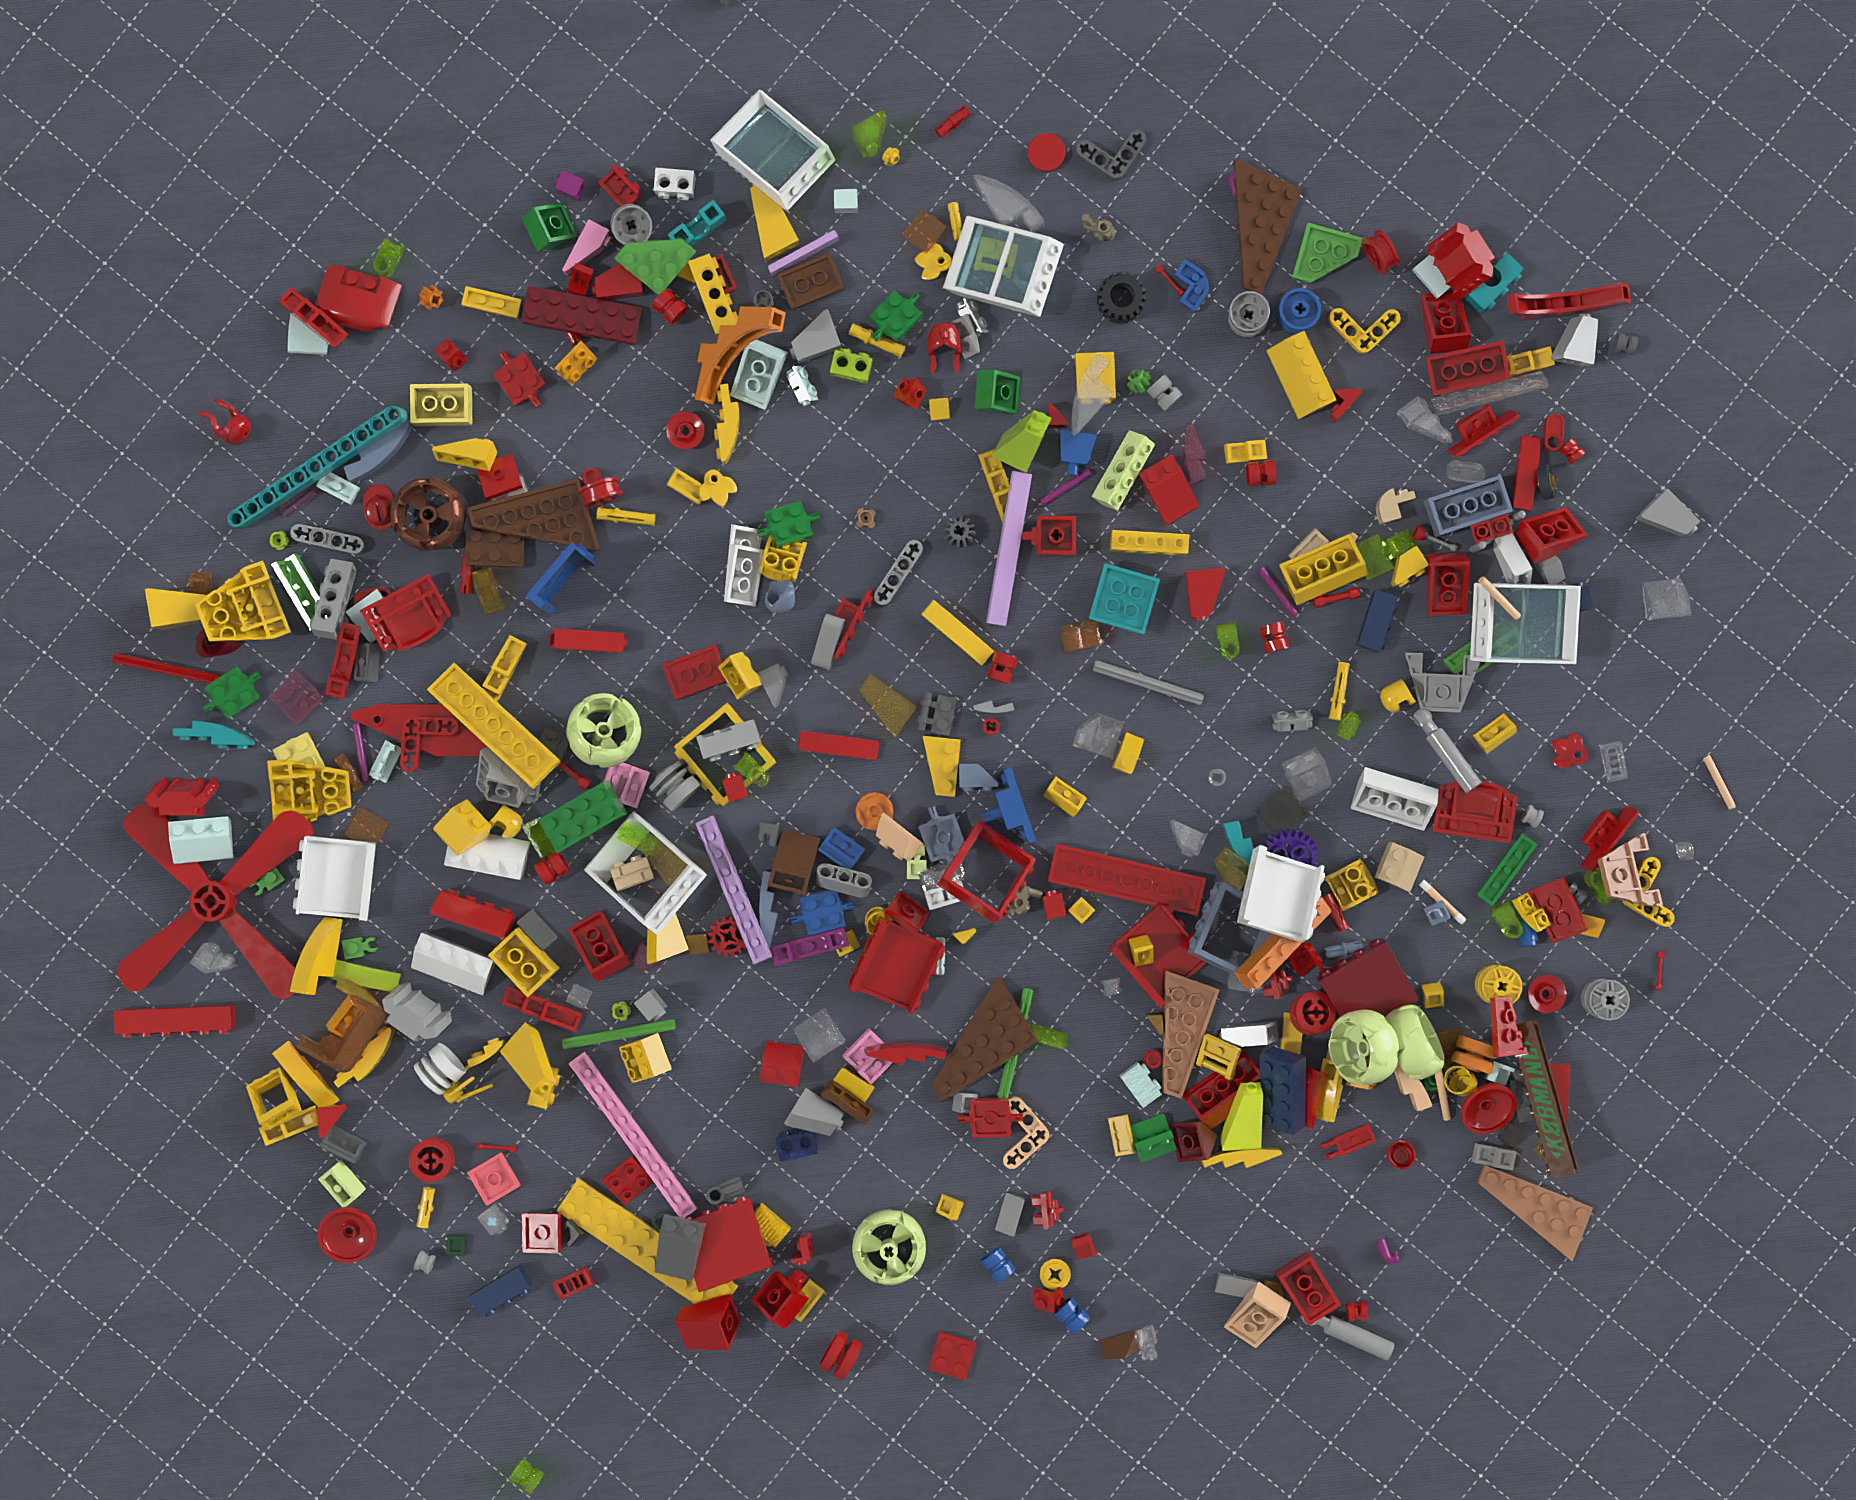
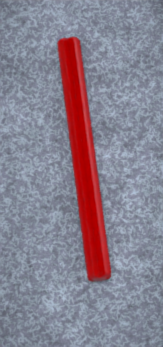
[112,653,221,683]

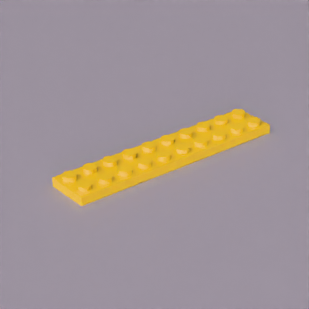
[557,1178,738,1304]

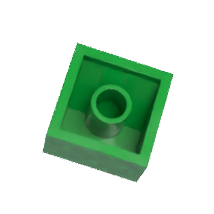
[522,203,578,252]
[975,370,1020,415]

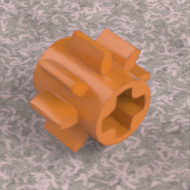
[419,285,443,310]

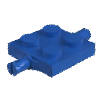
[790,890,855,936]

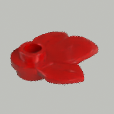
[1552,732,1588,768]

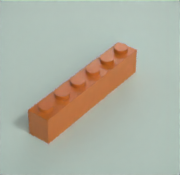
[1234,897,1332,989]

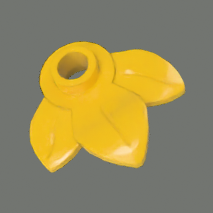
[914,243,952,280]
[699,470,737,507]

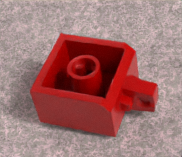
[1022,516,1076,557]
[752,1269,809,1330]

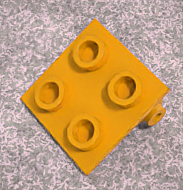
[554,341,598,386]

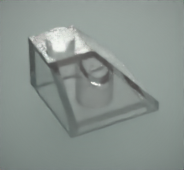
[1072,713,1124,759]

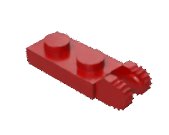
[1319,1123,1376,1160]

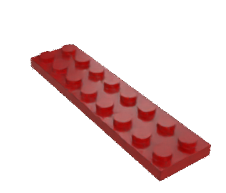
[1048,844,1206,916]

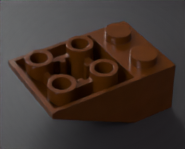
[768,829,820,895]

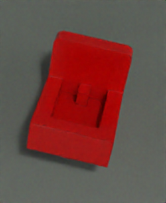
[567,263,594,296]
[434,337,468,372]
[1033,1287,1064,1314]

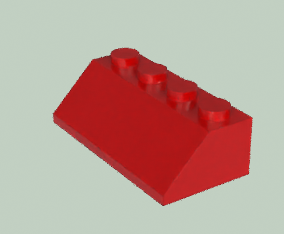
[429,888,517,939]
[1183,1050,1260,1130]

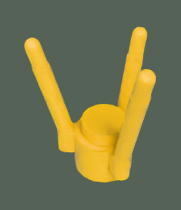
[443,1065,494,1104]

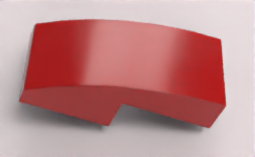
[1470,514,1513,544]

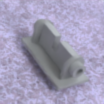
[957,298,988,338]
[1271,710,1313,732]

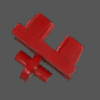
[1263,968,1292,999]
[1032,1191,1064,1229]

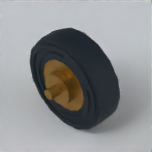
[1536,465,1558,500]

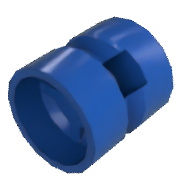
[980,1246,1016,1283]
[1053,1297,1090,1334]

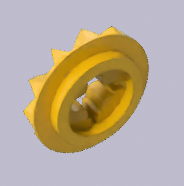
[1040,1259,1071,1290]

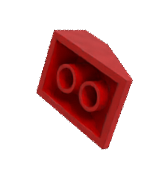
[1420,291,1471,354]
[1137,454,1199,526]
[1514,507,1588,563]
[1426,553,1470,616]
[568,910,631,983]
[1305,1066,1329,1129]
[1274,1252,1341,1326]

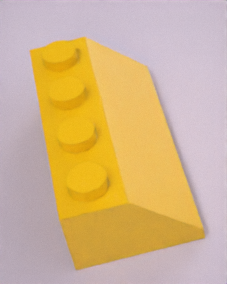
[1266,331,1336,420]
[1279,534,1368,605]

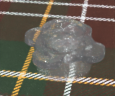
[1676,841,1694,860]

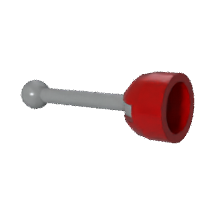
[1412,524,1457,551]

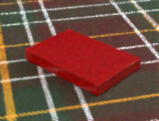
[662,644,727,701]
[1528,877,1589,944]

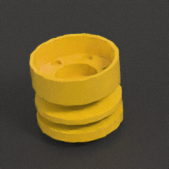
[1475,964,1522,1004]

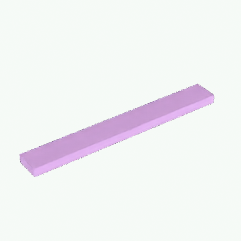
[986,471,1032,626]
[695,816,772,964]

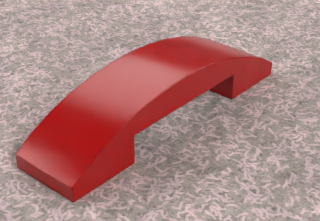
[325,622,361,699]

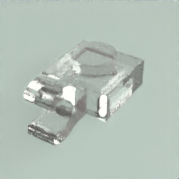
[1135,1324,1157,1361]

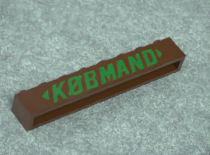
[1515,1020,1580,1179]

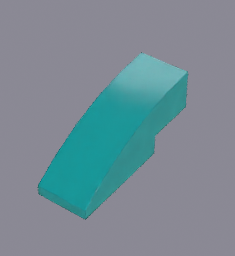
[1222,820,1253,870]

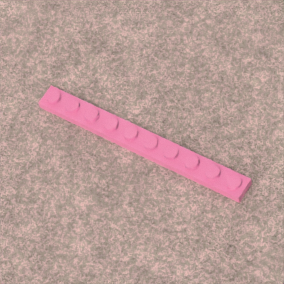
[568,1052,698,1218]

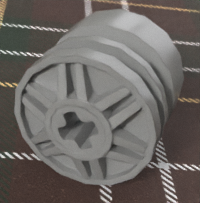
[610,204,652,245]
[1228,291,1270,337]
[649,761,701,812]
[1581,978,1630,1021]

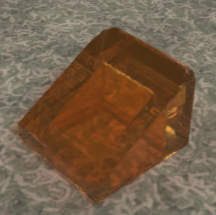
[189,572,212,595]

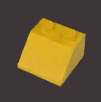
[718,652,762,700]
[433,799,491,856]

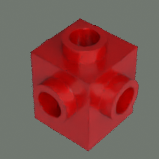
[893,377,927,410]

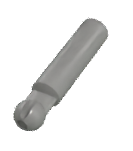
[1413,708,1482,793]
[1301,1315,1394,1361]

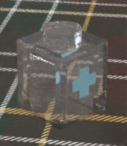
[477,1203,509,1236]

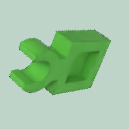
[249,867,286,896]
[342,937,378,960]

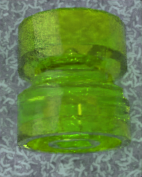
[508,1458,545,1495]

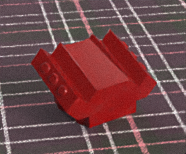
[1427,222,1495,299]
[144,777,220,815]

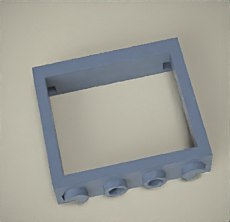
[1187,882,1272,976]

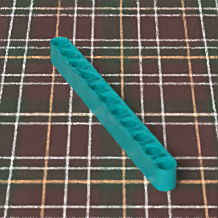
[227,405,407,529]

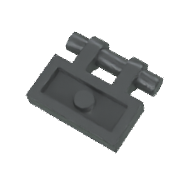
[917,692,957,736]

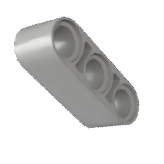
[811,614,845,670]
[815,863,872,898]

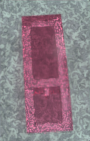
[1183,422,1207,485]

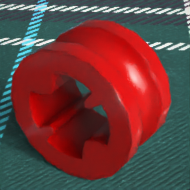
[983,718,1000,735]

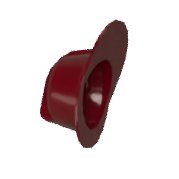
[195,629,241,658]

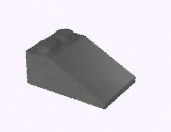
[655,1214,706,1281]

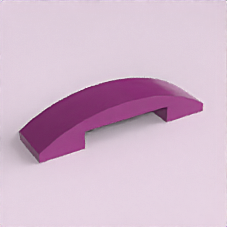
[770,927,849,966]

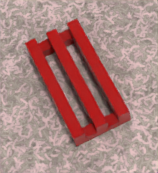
[709,254,738,295]

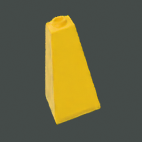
[145,588,207,630]

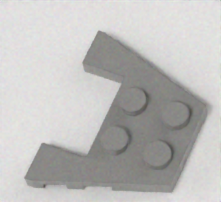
[1405,652,1481,713]

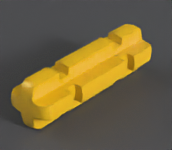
[948,202,962,240]

